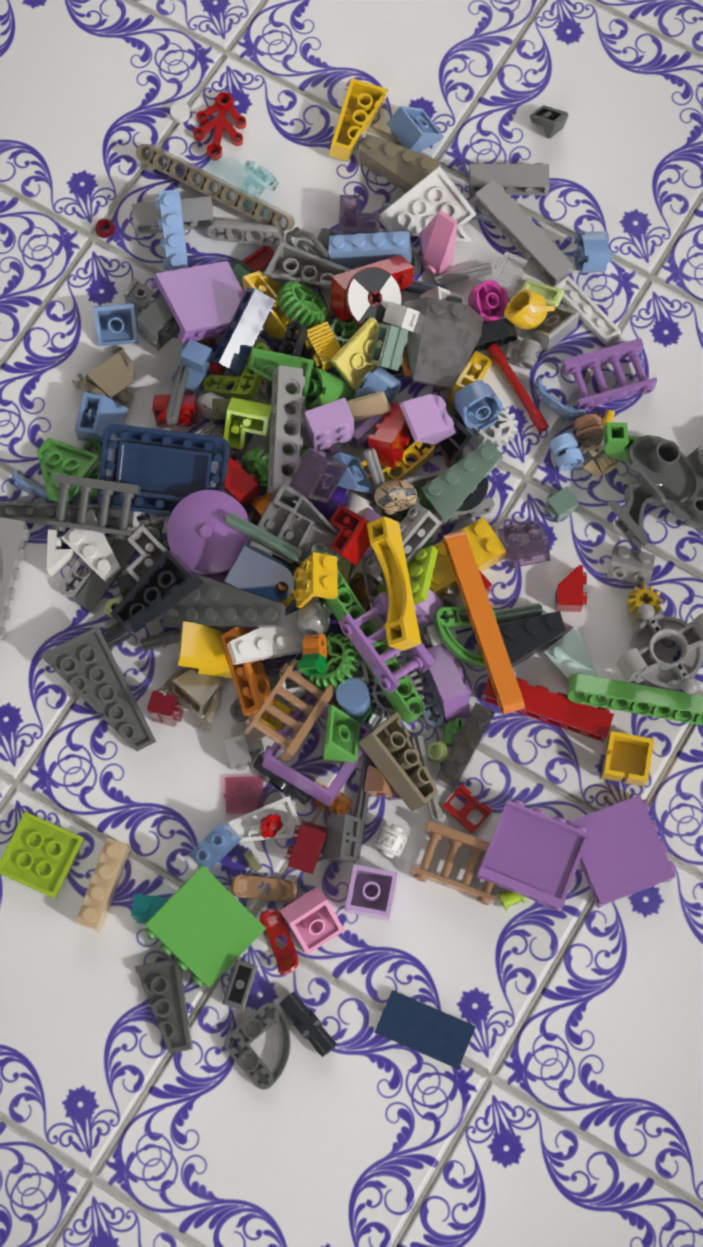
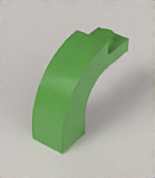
[603,422,640,462]

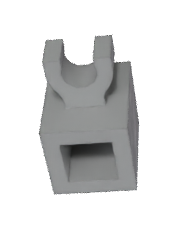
[223,735,265,771]

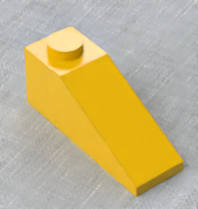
[448,351,493,405]

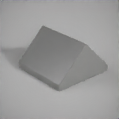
[527,306,580,352]

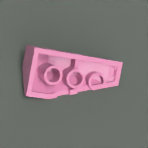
[419,210,457,275]

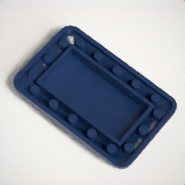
[97,424,230,516]

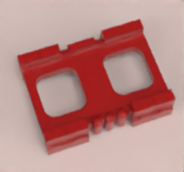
[442,784,492,834]

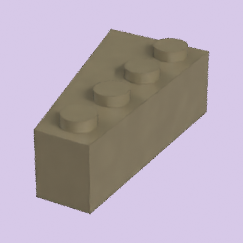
[358,711,439,812]

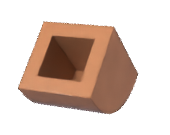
[364,765,394,797]

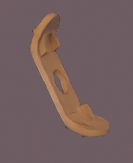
[231,875,297,903]

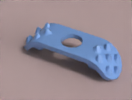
[534,377,586,421]
[12,469,58,503]

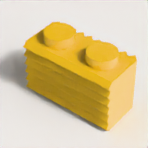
[304,321,341,371]

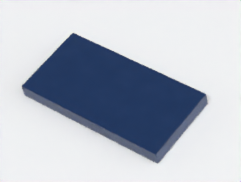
[374,990,476,1069]

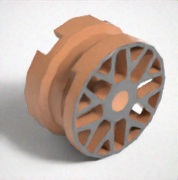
[573,414,604,441]

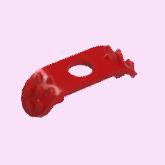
[260,909,299,975]

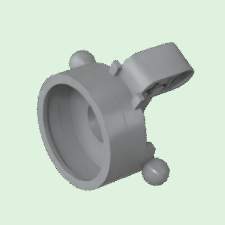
[617,604,703,694]

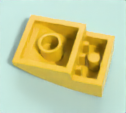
[178,621,233,679]

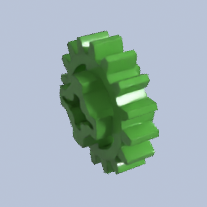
[241,447,284,489]

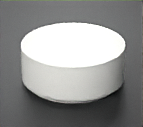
[170,102,190,123]

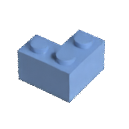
[172,339,213,399]

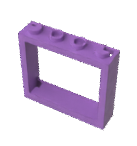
[262,693,373,806]

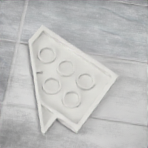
[377,165,477,242]

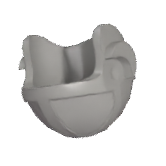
[296,601,333,635]

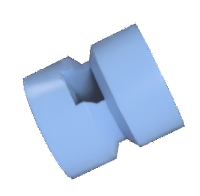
[549,433,584,471]

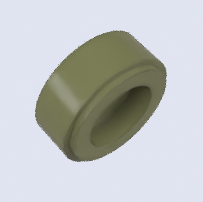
[244,849,262,872]

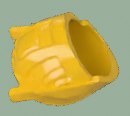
[504,289,555,330]

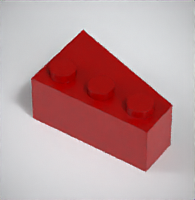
[368,403,411,469]

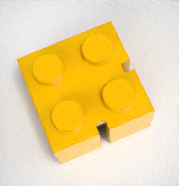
[601,731,654,787]

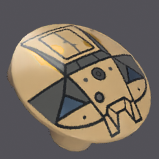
[579,436,619,477]
[374,480,417,515]

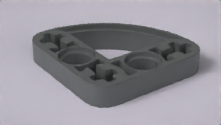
[224,1003,291,1090]

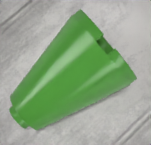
[304,367,355,409]

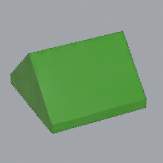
[323,705,360,762]

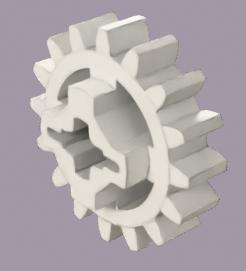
[475,408,518,449]

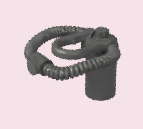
[285,227,335,259]

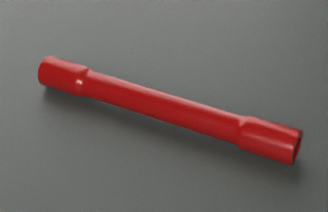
[487,344,549,433]

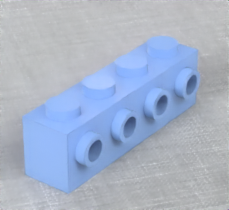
[156,189,189,271]
[329,231,412,266]

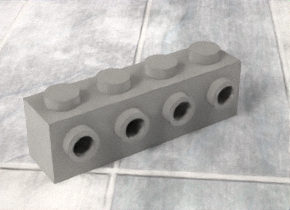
[362,504,441,588]

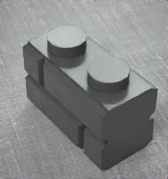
[222,959,258,1011]

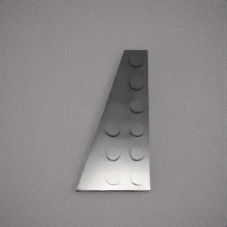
[162,574,286,628]
[40,626,157,752]

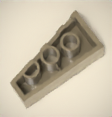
[359,133,439,193]

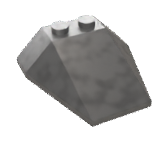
[402,297,483,390]
[248,483,341,574]

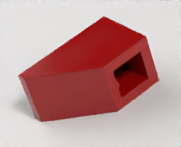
[555,565,587,612]

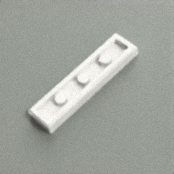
[553,275,621,346]

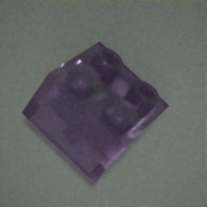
[498,521,551,569]

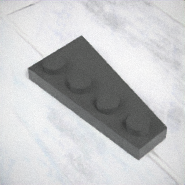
[135,958,193,1054]

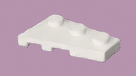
[228,796,301,842]

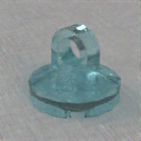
[241,160,279,197]

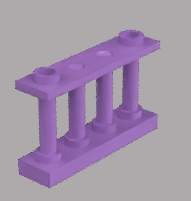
[561,338,657,411]
[338,591,435,694]

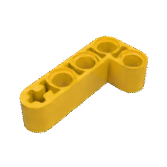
[361,441,436,497]

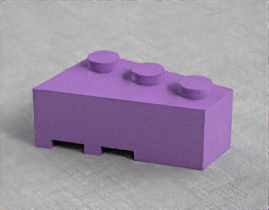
[427,643,471,724]

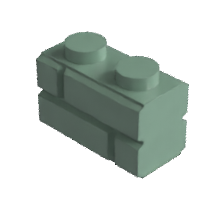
[370,323,409,371]

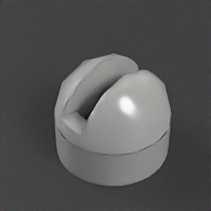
[440,593,457,608]

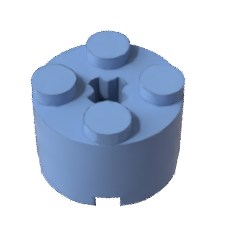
[573,231,612,273]
[354,366,401,403]
[454,380,503,430]

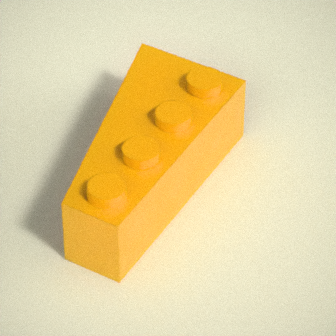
[329,78,389,162]

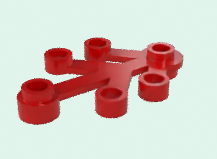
[193,92,247,161]

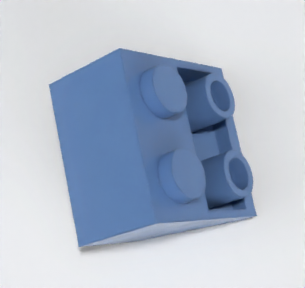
[75,392,127,444]

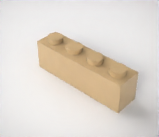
[75,838,131,933]

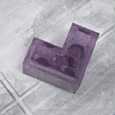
[339,195,380,235]

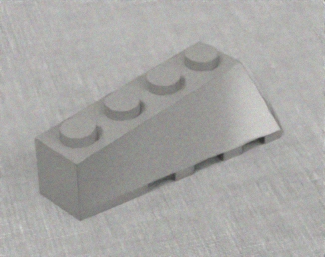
[264,242,351,293]

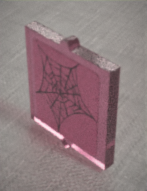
[223,776,266,814]

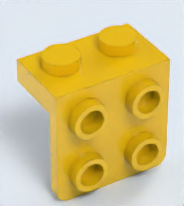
[294,552,338,608]

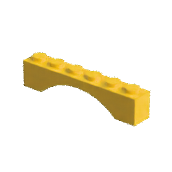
[367,516,421,651]

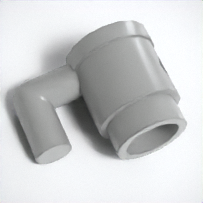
[504,339,541,370]

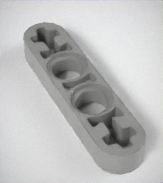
[207,220,285,247]
[60,527,116,598]

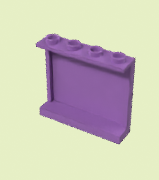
[151,261,244,344]
[566,795,676,908]
[476,799,591,912]

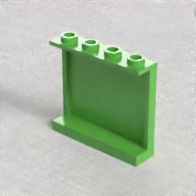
[143,864,266,988]

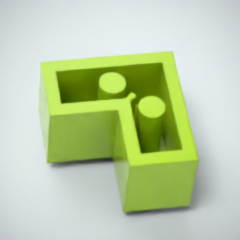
[224,398,271,450]

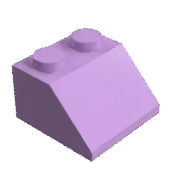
[399,394,456,445]

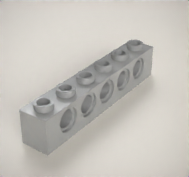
[267,365,305,494]

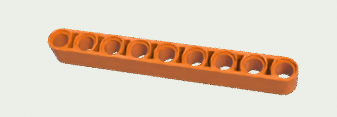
[443,529,525,715]

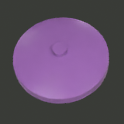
[167,490,251,575]

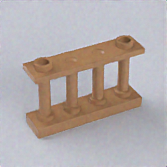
[244,659,337,762]
[410,821,496,905]

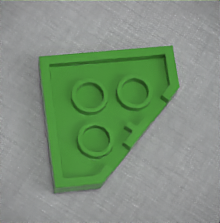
[37,437,101,505]

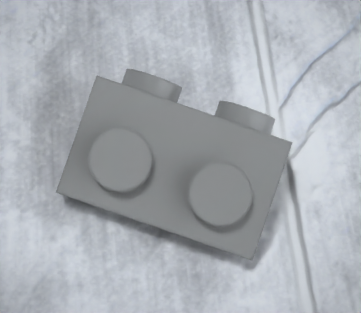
[607,546,655,586]

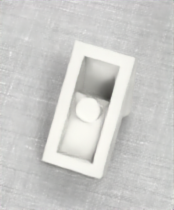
[46,529,75,576]

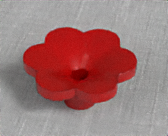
[260,814,282,839]

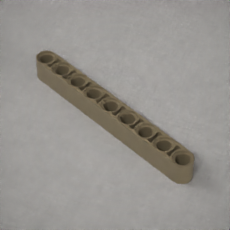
[136,144,295,232]

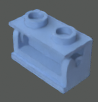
[188,823,242,869]

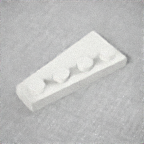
[227,610,305,665]

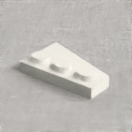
[61,509,121,582]

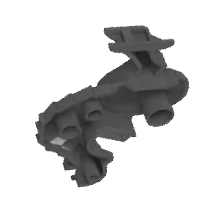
[607,435,703,551]

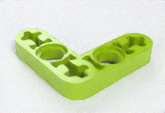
[203,342,271,399]

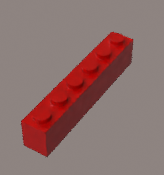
[481,677,614,743]

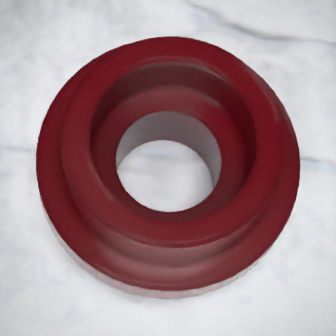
[95,218,115,238]

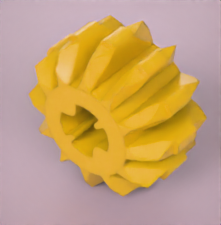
[626,583,663,621]

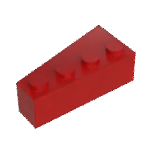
[330,255,414,323]

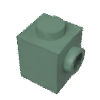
[545,486,579,523]

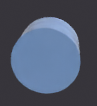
[336,678,371,718]

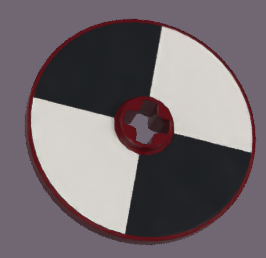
[345,267,402,326]

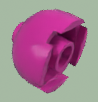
[468,280,509,322]

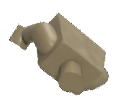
[72,346,135,405]
[157,667,222,733]

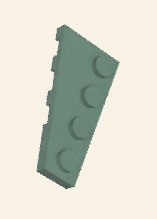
[421,440,503,523]

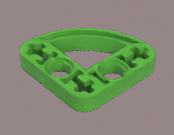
[434,606,497,668]

